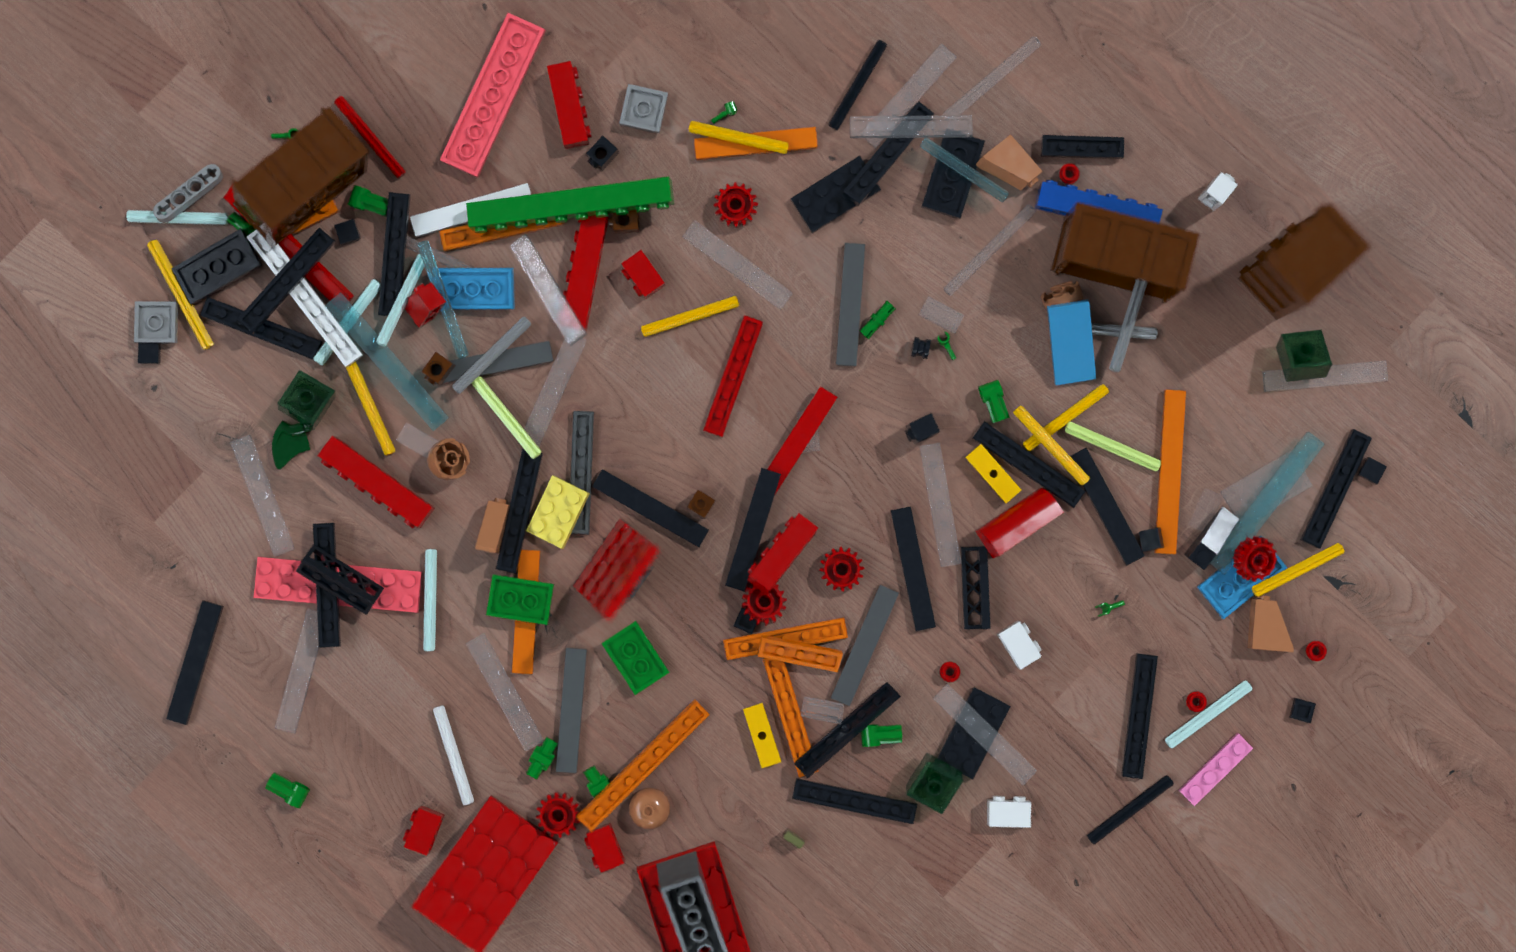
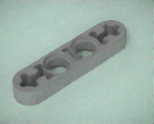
[153,164,223,223]

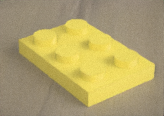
[526,475,590,549]

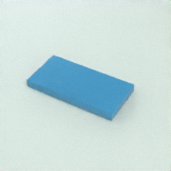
[432,268,515,309]
[1047,299,1096,385]
[1197,536,1287,619]

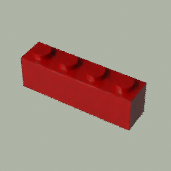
[547,61,592,149]
[747,513,818,595]

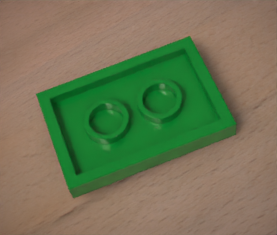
[486,574,555,625]
[601,621,670,695]

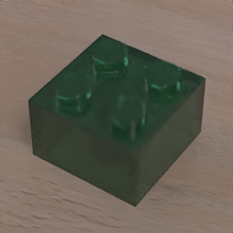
[1276,330,1332,382]
[277,370,336,431]
[906,752,963,814]

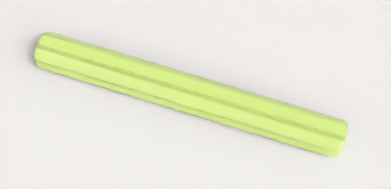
[472,376,542,459]
[1065,421,1161,472]

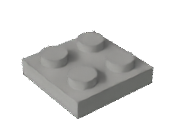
[619,84,668,134]
[134,301,178,343]

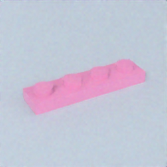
[1179,733,1253,806]

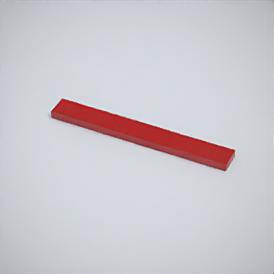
[223,187,354,311]

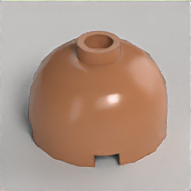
[1040,281,1083,310]
[427,438,470,480]
[629,788,670,829]

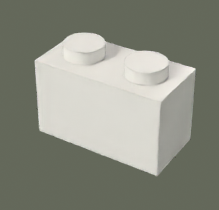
[1198,172,1237,211]
[997,621,1042,670]
[987,796,1031,827]

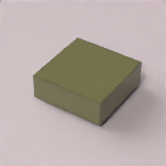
[783,828,805,849]

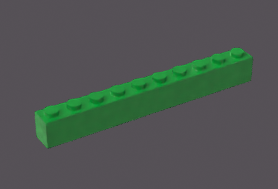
[466,176,675,233]

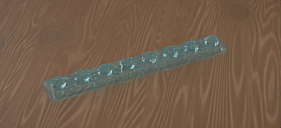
[325,293,449,431]
[1210,431,1325,574]

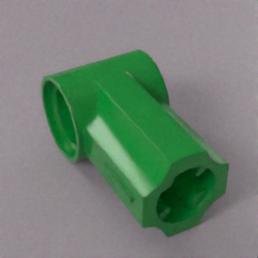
[347,185,388,217]
[978,380,1010,424]
[861,724,902,747]
[265,772,310,809]

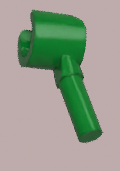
[711,101,737,124]
[271,128,299,139]
[937,332,956,360]
[1095,600,1125,617]

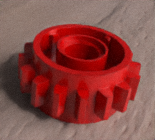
[714,182,758,228]
[1233,536,1277,582]
[819,547,864,592]
[741,584,787,626]
[536,792,581,838]

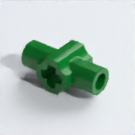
[526,737,558,780]
[583,765,610,798]

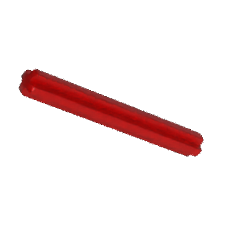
[334,96,406,178]

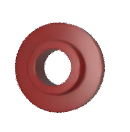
[1059,164,1080,184]
[1306,641,1327,661]
[940,661,960,682]
[1186,691,1207,712]

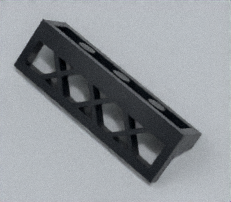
[296,544,384,615]
[960,546,991,629]

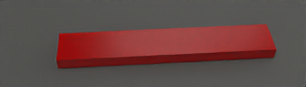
[703,315,763,438]
[754,386,838,495]

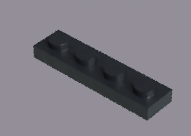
[1041,135,1124,159]

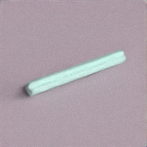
[126,210,229,225]
[376,254,428,347]
[313,279,381,365]
[423,549,437,651]
[1165,680,1252,749]

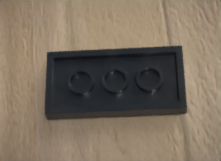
[921,129,985,219]
[790,155,881,234]
[171,229,262,305]
[936,687,1011,779]

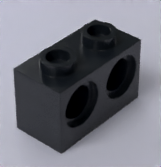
[905,413,940,444]

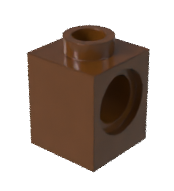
[609,210,639,233]
[421,352,455,385]
[687,490,716,518]

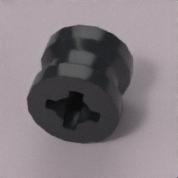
[911,337,931,359]

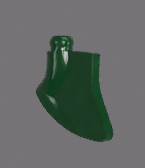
[272,420,312,469]

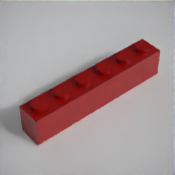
[558,213,610,333]
[317,436,435,529]

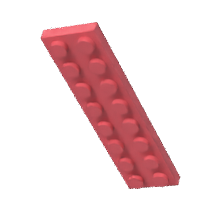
[440,13,545,178]
[254,557,422,613]

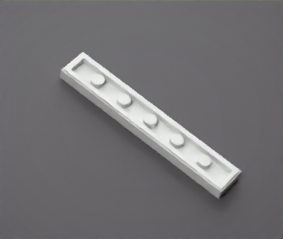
[410,183,531,237]

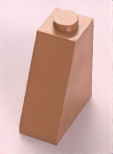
[976,134,1043,190]
[475,498,510,553]
[1247,596,1294,652]

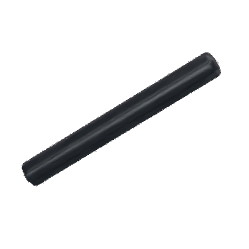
[829,40,887,131]
[1087,775,1174,844]

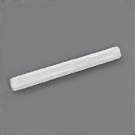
[433,706,474,805]

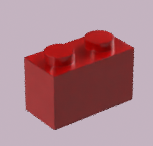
[621,250,666,299]
[404,282,446,328]
[403,806,445,856]
[584,822,625,873]

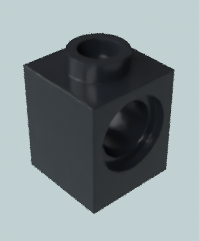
[586,135,619,170]

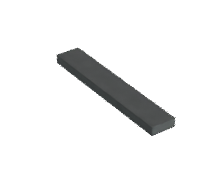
[836,243,865,367]
[432,341,554,385]
[570,411,594,534]
[831,585,899,706]
[556,648,587,773]

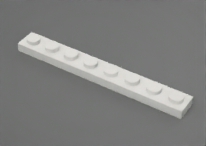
[247,230,363,368]

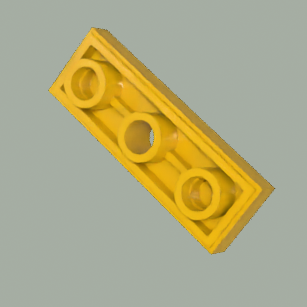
[965,444,1021,504]
[743,702,781,768]

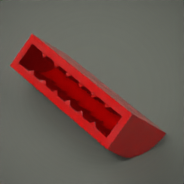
[975,488,1064,559]

